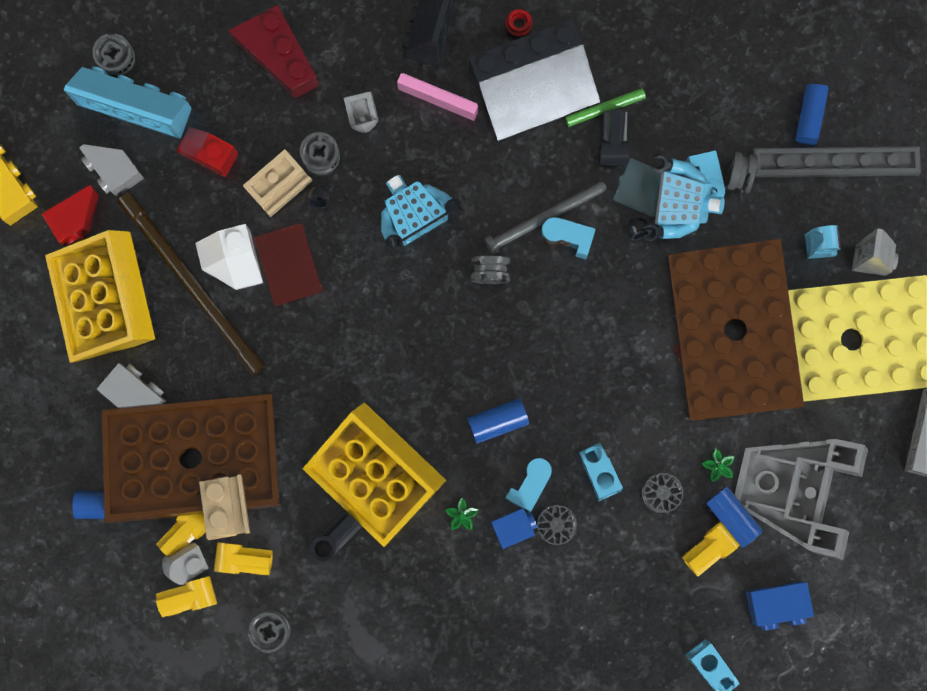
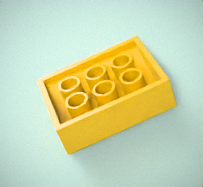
[45,230,155,363]
[303,402,447,547]

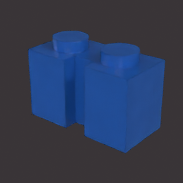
[490,508,538,549]
[746,581,814,631]

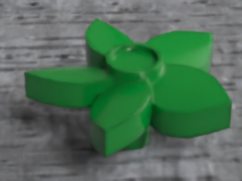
[701,448,735,482]
[445,498,479,530]

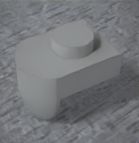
[344,91,379,133]
[162,542,208,585]

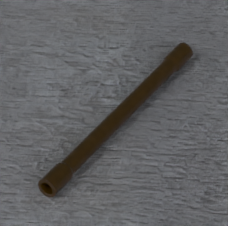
[117,192,265,376]

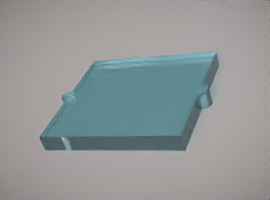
[613,158,662,218]

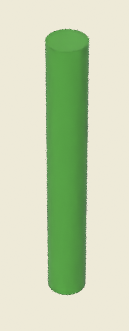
[565,88,646,127]

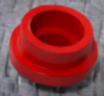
[505,9,533,37]

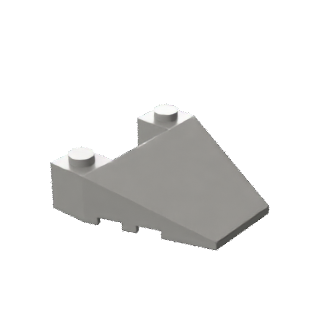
[735,439,868,560]

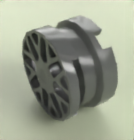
[92,33,135,77]
[300,132,340,176]
[726,151,757,194]
[471,256,510,284]
[642,473,683,513]
[536,505,577,545]
[248,610,291,653]

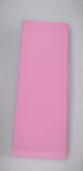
[397,73,478,121]

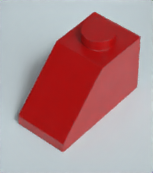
[176,127,238,177]
[42,185,99,247]

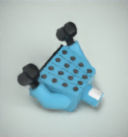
[642,153,725,241]
[381,175,465,255]

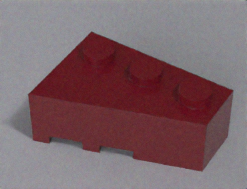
[228,5,319,98]

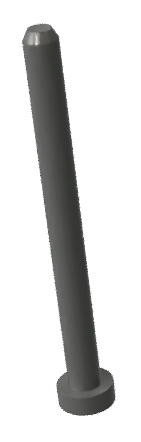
[484,182,607,256]

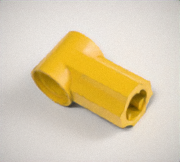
[156,514,206,557]
[681,522,740,576]
[214,542,273,575]
[156,576,217,617]

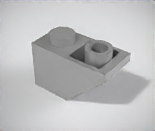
[79,144,144,197]
[97,363,167,408]

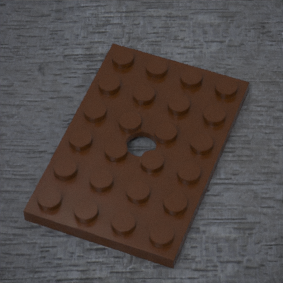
[668,239,804,421]
[102,394,280,523]

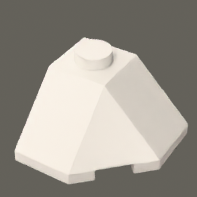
[195,224,263,290]

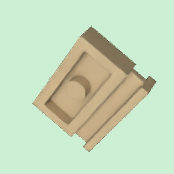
[243,149,312,217]
[199,474,250,540]

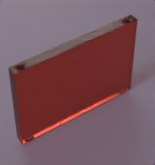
[254,223,323,306]

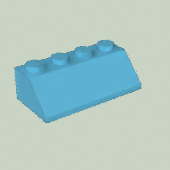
[64,66,192,139]

